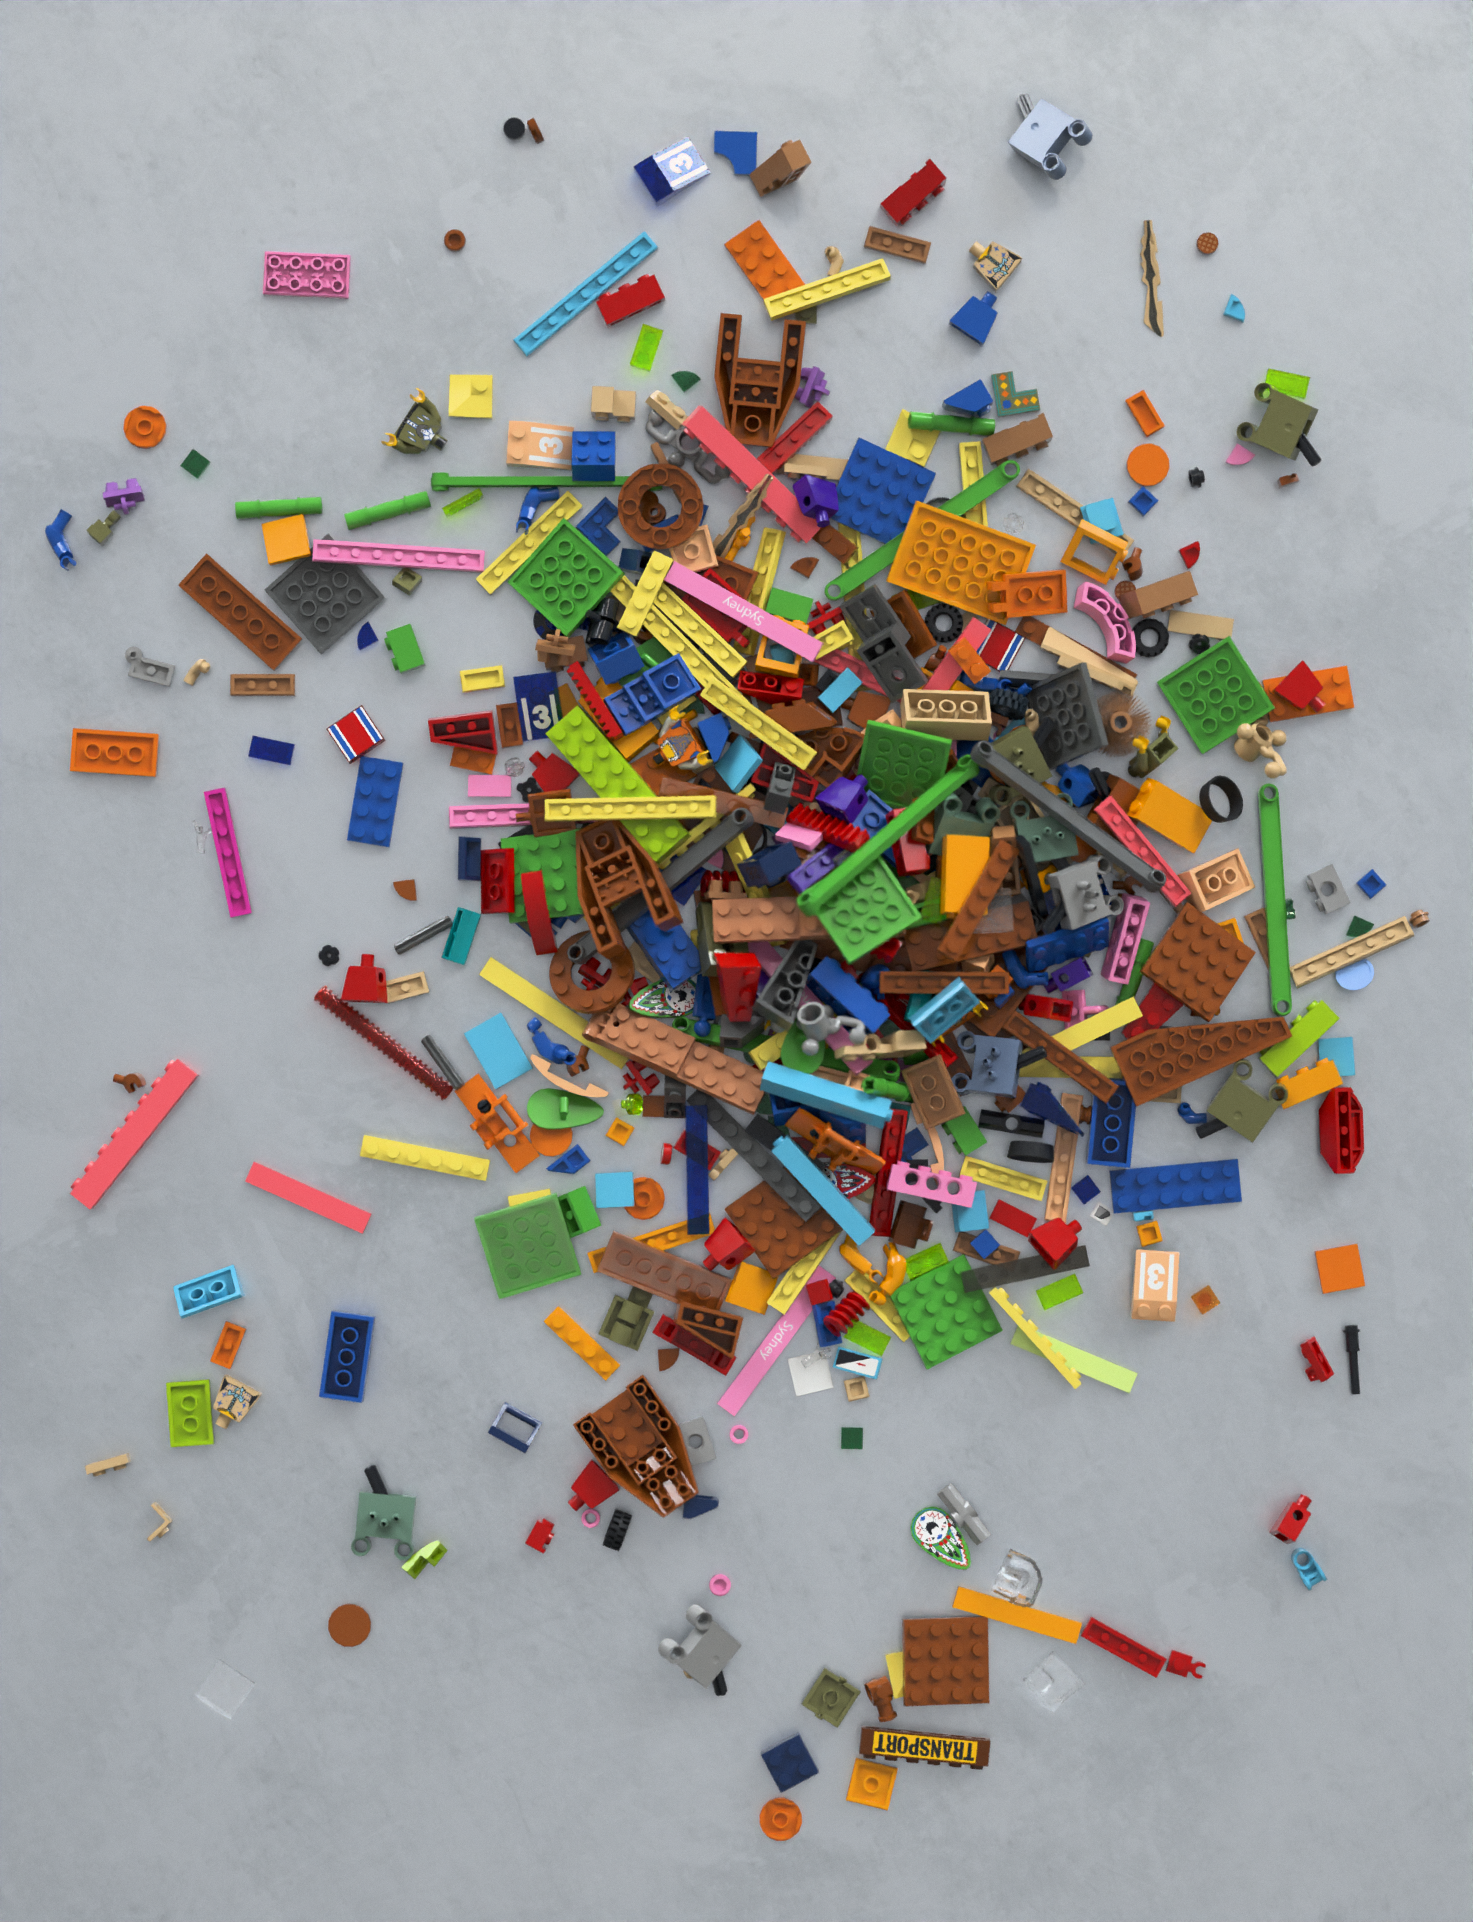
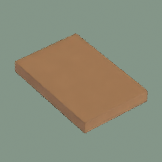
[901,1054,966,1130]

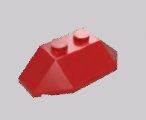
[1319,1087,1364,1174]

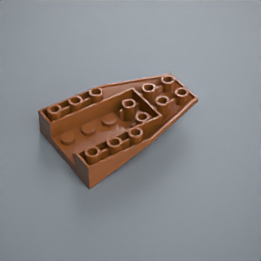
[573,1375,699,1518]

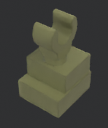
[86,510,121,546]

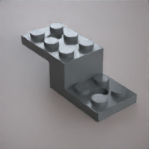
[839,584,928,703]

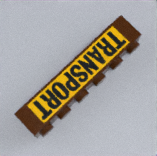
[859,1726,991,1770]

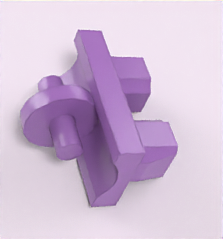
[794,366,830,408]
[103,478,145,515]

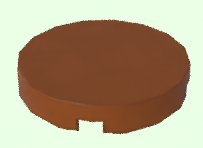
[328,1604,371,1647]

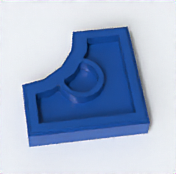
[714,131,757,176]

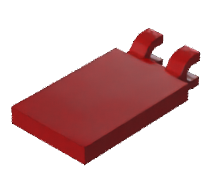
[681,568,751,649]

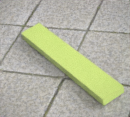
[1010,1326,1138,1393]

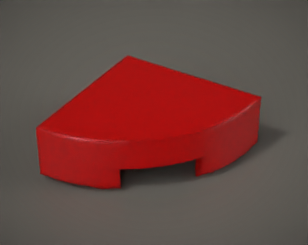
[1178,541,1200,570]

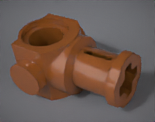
[864,1676,897,1722]

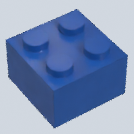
[572,431,616,481]

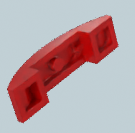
[521,870,558,955]
[652,1314,737,1376]

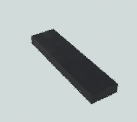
[1015,835,1048,917]
[745,1113,826,1171]

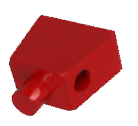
[1273,660,1326,713]
[529,750,580,792]
[341,954,387,1003]
[1018,994,1074,1022]
[702,1218,756,1271]
[1028,1218,1082,1270]
[568,1459,620,1511]
[1269,1494,1312,1544]

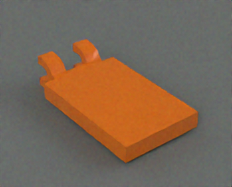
[986,569,1068,618]

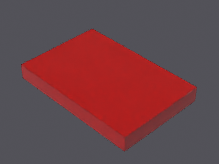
[481,848,515,914]

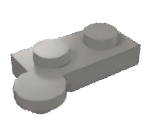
[125,647,175,687]

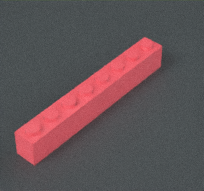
[681,406,821,543]
[70,1059,199,1210]

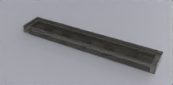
[960,1245,1090,1293]

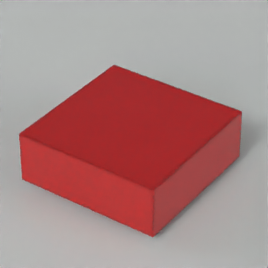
[806,1279,833,1305]

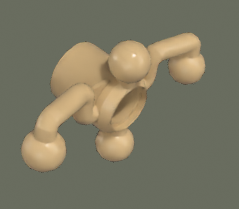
[1234,714,1287,778]

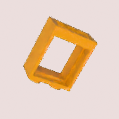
[1060,519,1128,585]
[755,615,809,678]

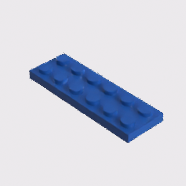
[1109,1159,1242,1214]

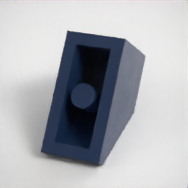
[618,548,652,575]

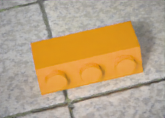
[1275,1058,1343,1110]

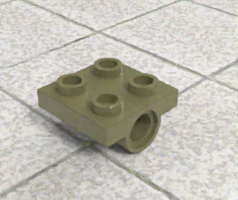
[598,1294,655,1351]

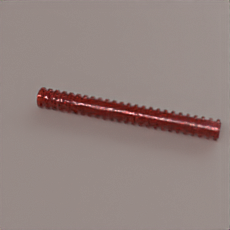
[314,985,454,1101]

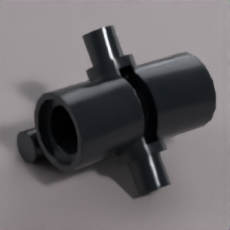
[585,598,622,645]

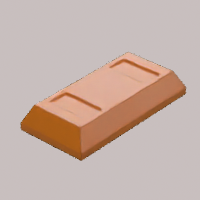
[1125,390,1165,437]

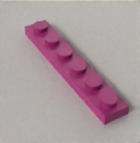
[204,788,252,918]

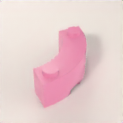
[1074,581,1136,664]

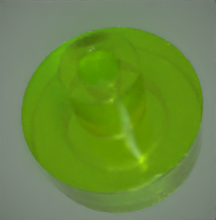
[621,1094,643,1115]

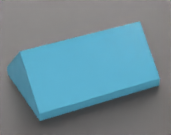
[909,977,980,1043]
[173,1265,245,1319]

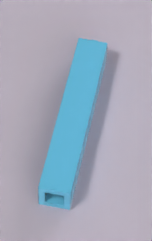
[760,1061,893,1129]
[772,1135,875,1246]

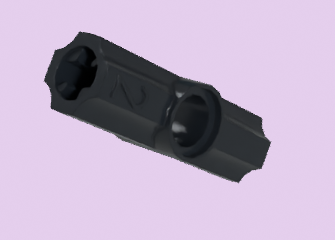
[978,1109,1045,1138]

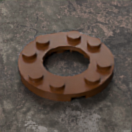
[618,464,704,550]
[549,930,635,1014]

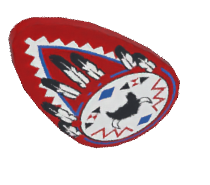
[822,1162,875,1199]

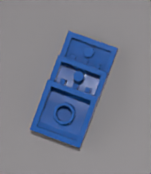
[603,653,701,737]

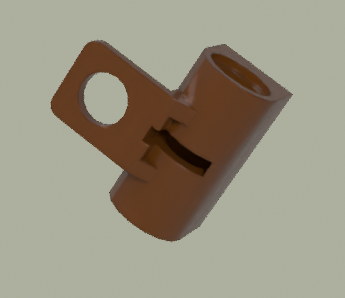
[888,1200,933,1249]

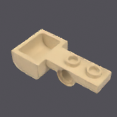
[834,1030,926,1062]

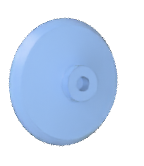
[1335,958,1374,990]

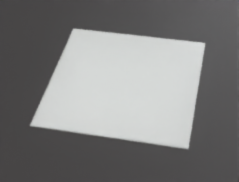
[787,1350,834,1396]

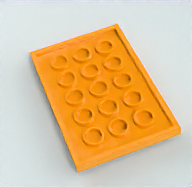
[886,500,1036,625]

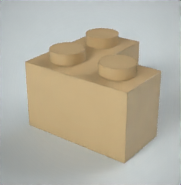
[591,386,636,423]

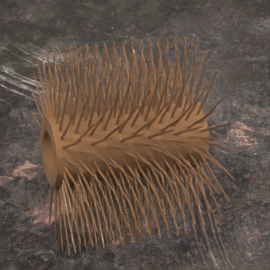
[1097,691,1152,758]

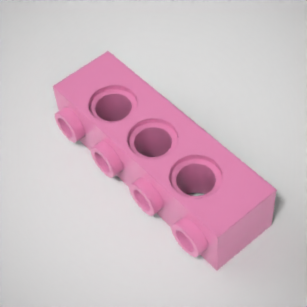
[1101,893,1150,985]
[886,1161,977,1208]

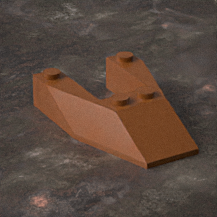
[714,313,806,447]
[576,820,684,959]

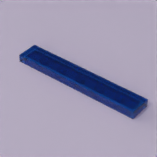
[685,1105,709,1235]

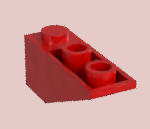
[737,671,804,706]

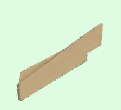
[1040,627,1138,696]

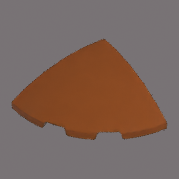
[796,726,864,788]

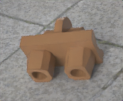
[535,629,576,666]
[704,880,747,900]

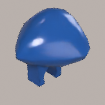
[859,964,890,1001]

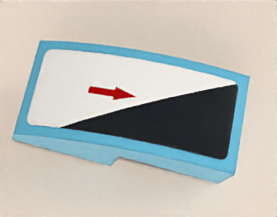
[833,1346,883,1379]

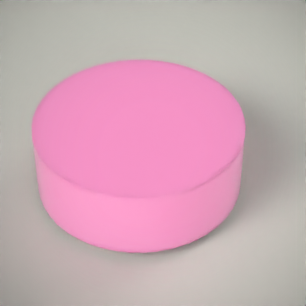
[709,1574,731,1596]

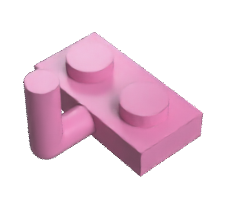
[1062,990,1108,1029]

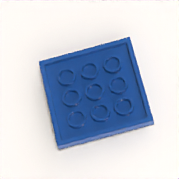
[829,437,936,544]

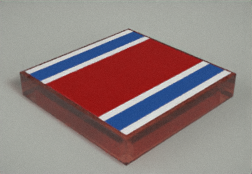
[976,618,1025,672]
[326,705,386,764]

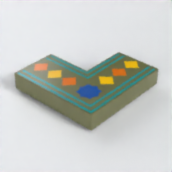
[991,371,1040,417]

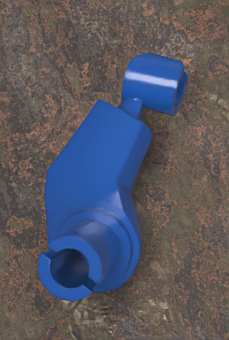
[516,486,560,535]
[45,509,77,571]
[959,670,1013,693]
[1002,950,1049,989]
[527,1017,576,1065]

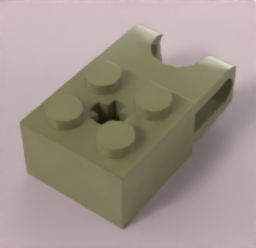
[695,902,749,977]

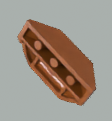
[749,699,837,739]

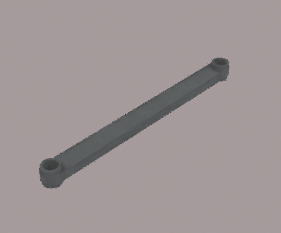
[970,741,1166,893]
[567,808,754,965]

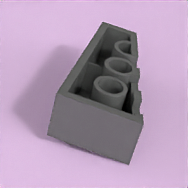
[752,940,818,1032]

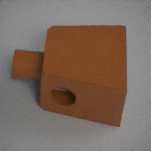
[839,691,891,730]

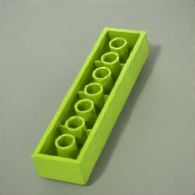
[545,705,692,864]

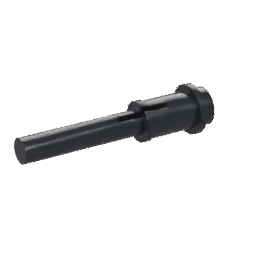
[1343,1325,1360,1394]

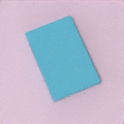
[464,1013,533,1089]

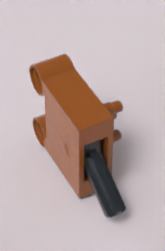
[1086,767,1140,843]

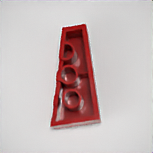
[1120,983,1184,1040]

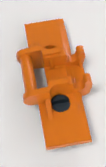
[454,1073,540,1173]
[785,1108,886,1176]

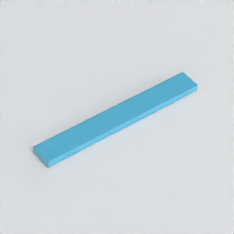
[513,231,658,357]

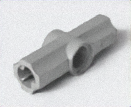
[937,1483,991,1545]

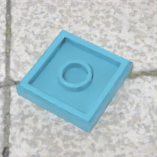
[714,734,763,793]

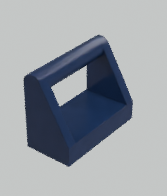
[458,837,481,881]
[488,1402,543,1453]
[683,1495,719,1519]

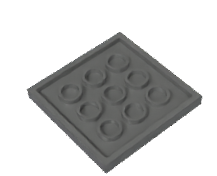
[265,533,385,654]
[1025,662,1109,770]

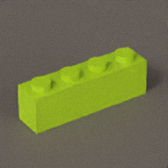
[1258,1000,1340,1077]

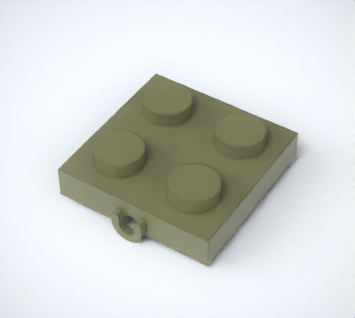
[801,1667,861,1728]

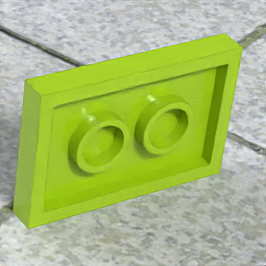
[166,1379,214,1447]

